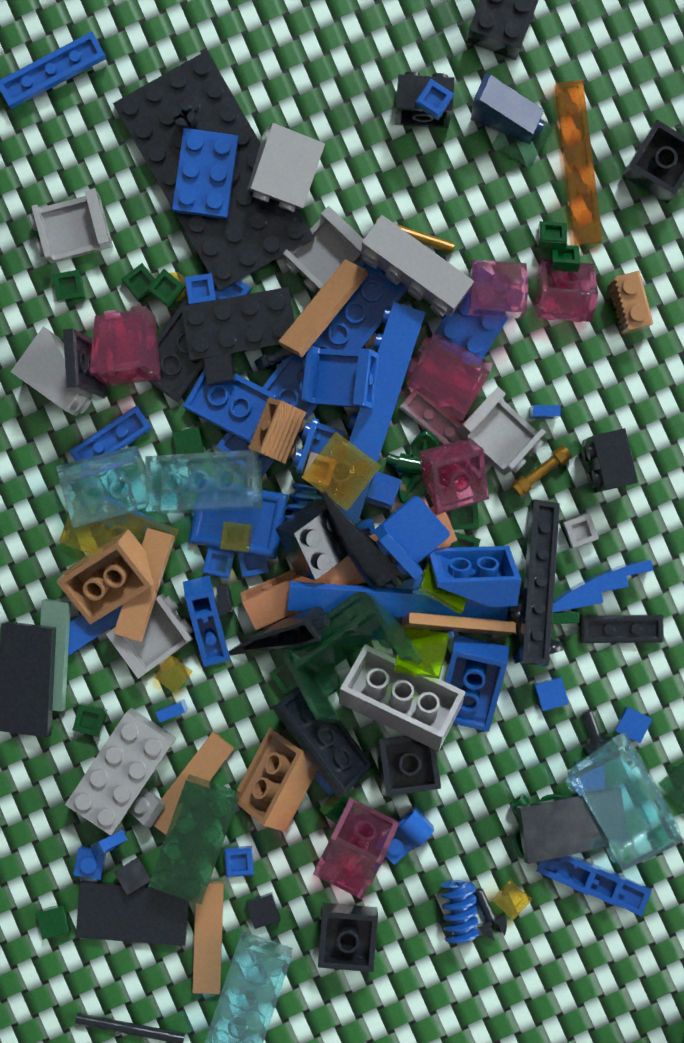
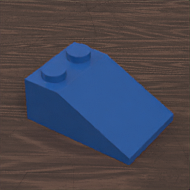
[428,546,521,607]
[444,634,509,732]

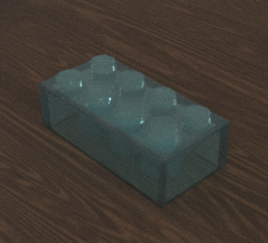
[145,450,262,515]
[204,931,293,1043]

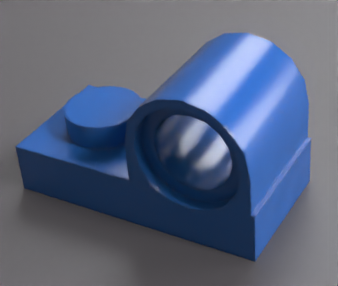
[375,805,434,865]

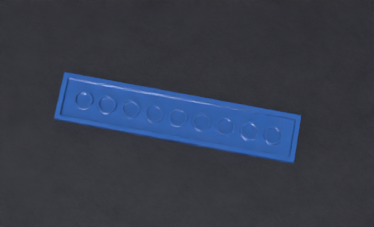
[217,258,408,480]

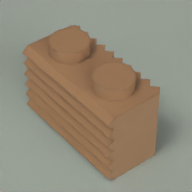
[608,271,654,335]
[248,397,307,464]

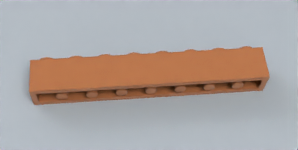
[240,504,457,630]

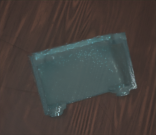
[565,731,683,871]

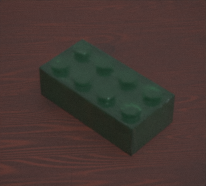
[148,774,241,905]

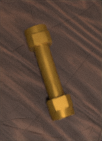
[511,445,572,497]

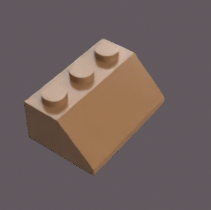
[56,529,153,624]
[232,727,318,832]

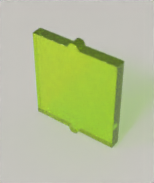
[419,559,468,614]
[394,628,449,679]

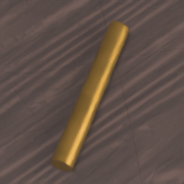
[376,218,455,254]

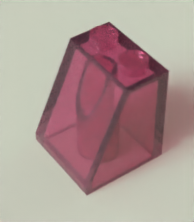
[90,306,161,386]
[406,333,492,421]
[313,797,400,899]

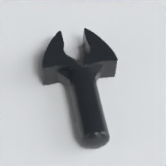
[254,348,294,372]
[582,709,614,762]
[473,888,507,940]

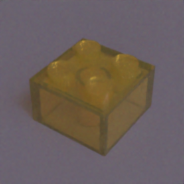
[302,432,381,511]

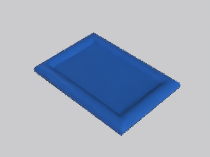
[188,479,288,559]

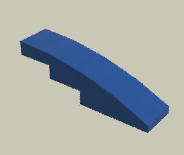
[553,560,654,612]
[536,855,652,917]

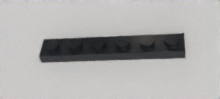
[519,499,560,666]

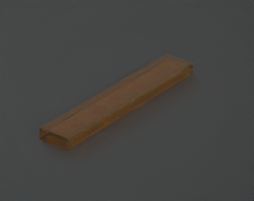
[554,80,603,246]

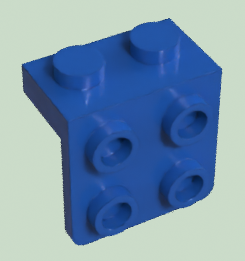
[293,418,345,475]
[374,496,450,580]

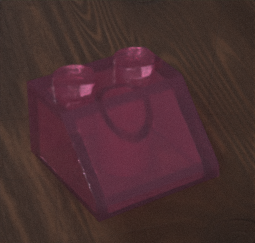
[468,259,528,319]
[536,259,598,322]
[419,438,489,514]

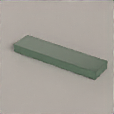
[40,599,71,711]

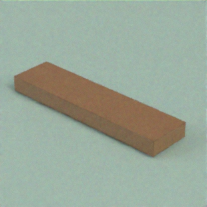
[279,259,368,357]
[113,528,175,642]
[402,612,516,636]
[153,731,235,836]
[193,881,224,994]

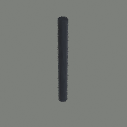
[75,1013,185,1043]

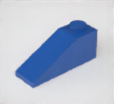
[183,575,230,667]

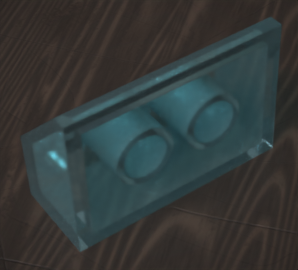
[56,446,154,528]

